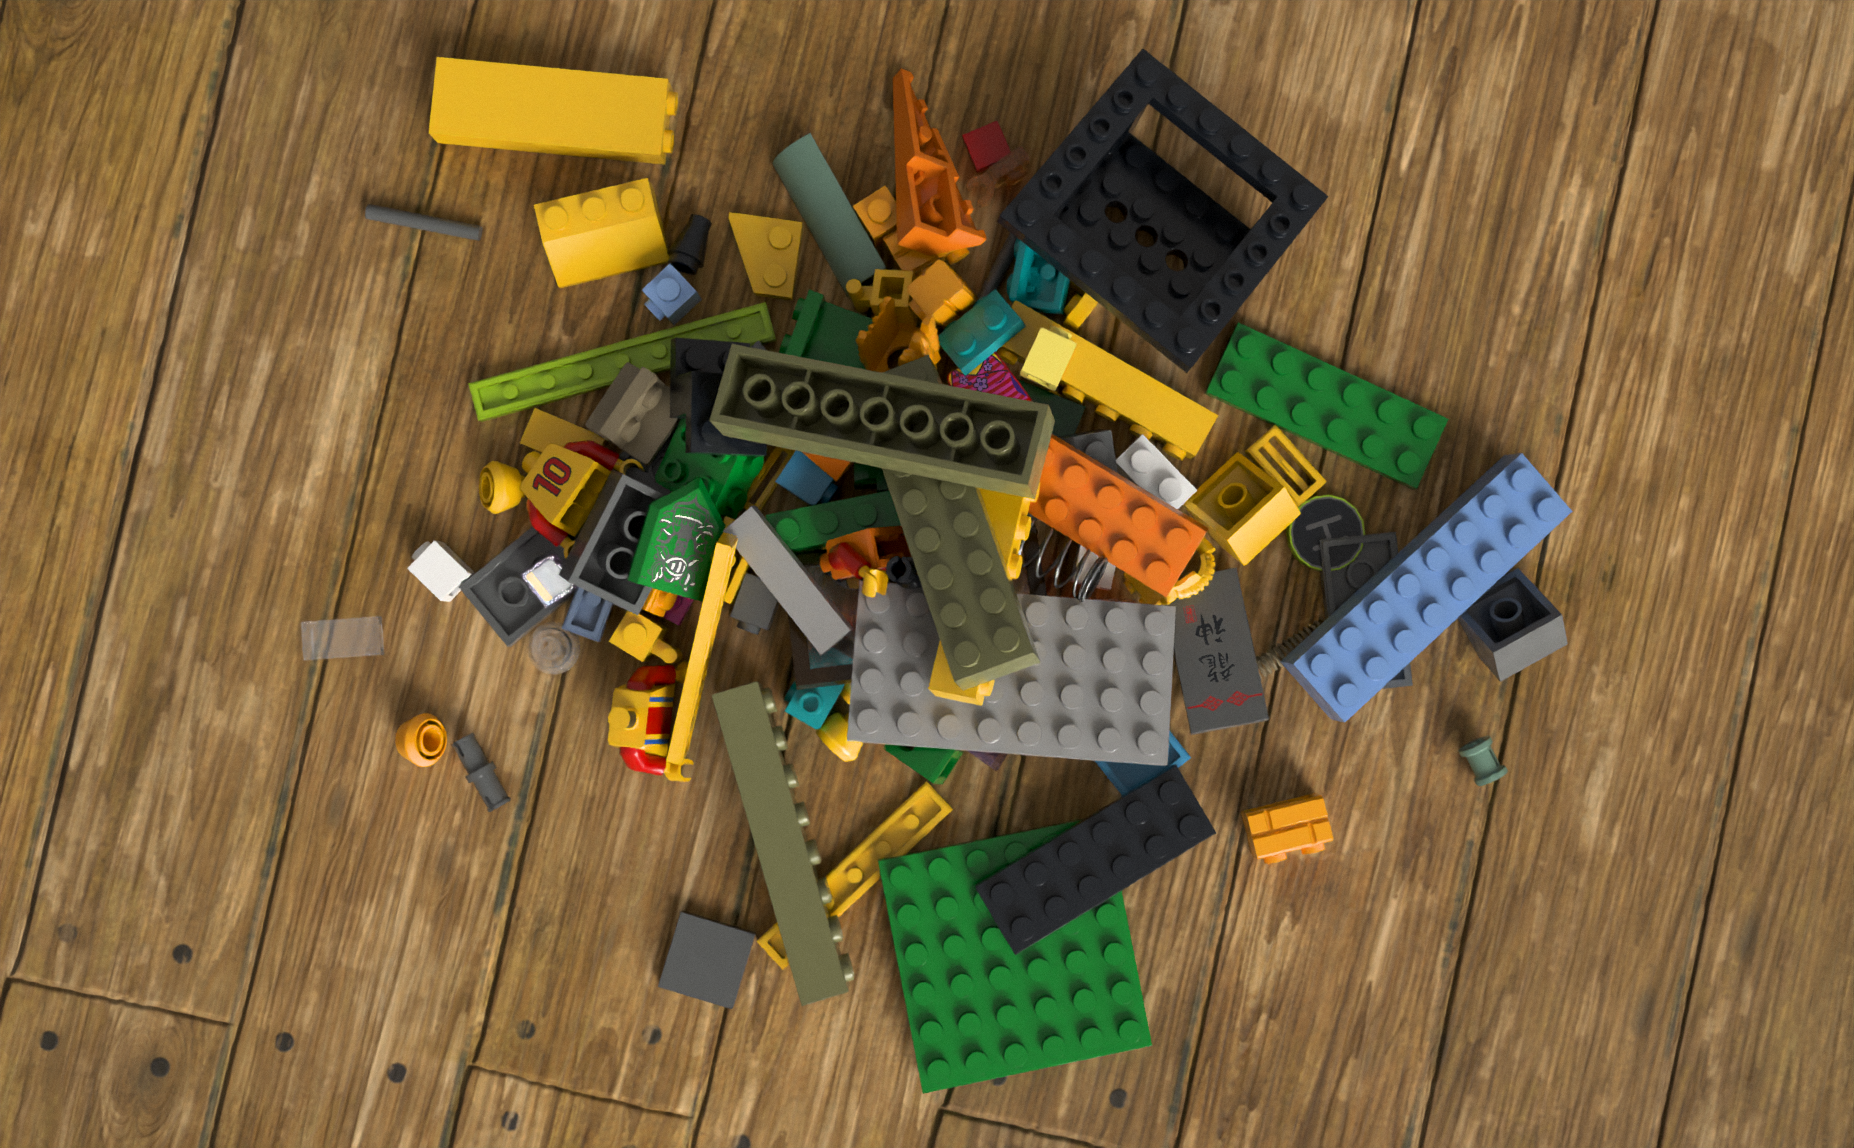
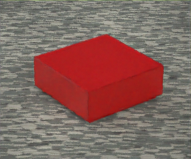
[962,121,1012,173]

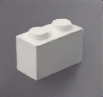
[1116,434,1197,509]

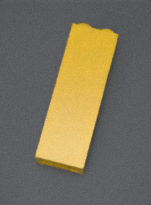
[429,57,678,165]

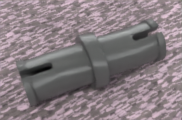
[451,733,511,812]

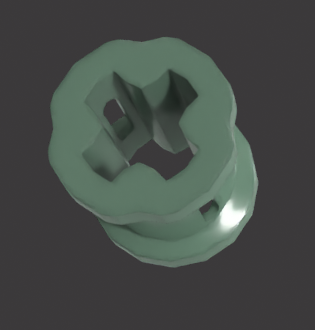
[1458,736,1508,786]

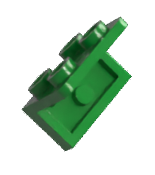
[779,290,872,369]
[655,419,768,519]

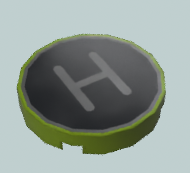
[1286,495,1365,571]

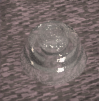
[527,622,581,674]

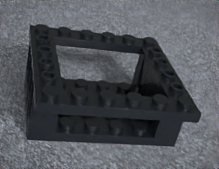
[997,49,1329,373]

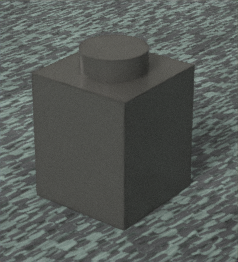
[730,573,780,635]

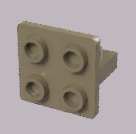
[585,363,680,466]

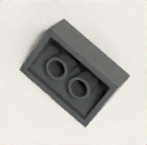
[558,469,666,615]

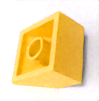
[1183,452,1301,566]

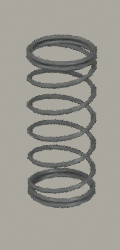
[1018,518,1108,602]

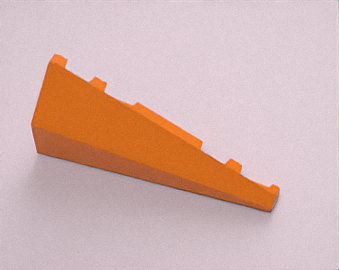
[893,68,987,256]

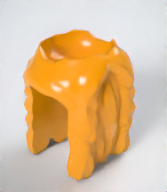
[855,296,941,373]

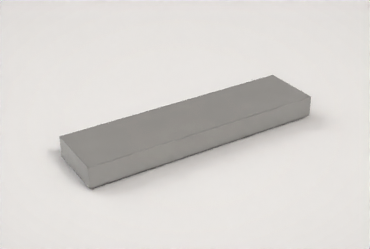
[723,506,854,655]

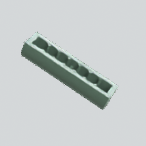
[772,133,886,297]

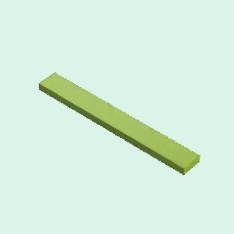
[468,302,777,422]

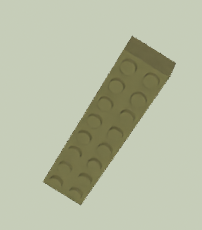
[709,344,1055,499]
[882,355,1040,691]
[712,681,855,1006]

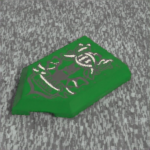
[627,476,725,602]

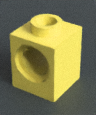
[1020,326,1077,391]

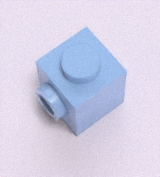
[642,264,702,325]

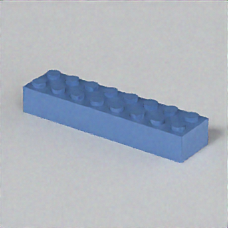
[1280,453,1573,723]

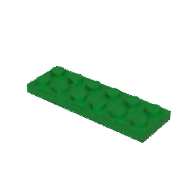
[1204,322,1449,490]

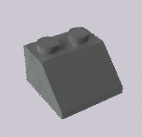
[1457,568,1568,682]

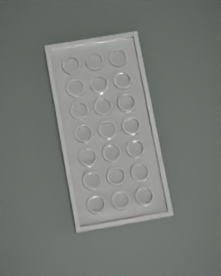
[847,581,1176,766]

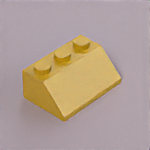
[534,178,670,288]

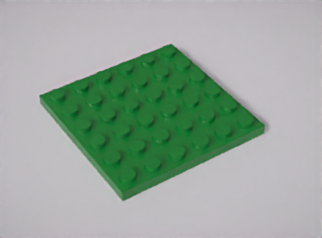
[878,818,1152,1094]

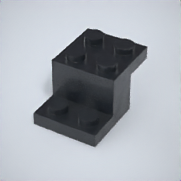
[670,338,767,457]

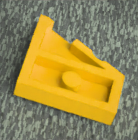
[728,212,803,300]

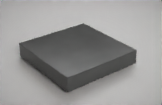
[658,910,756,1009]

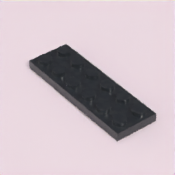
[974,765,1216,955]

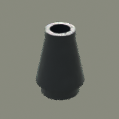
[667,214,712,275]

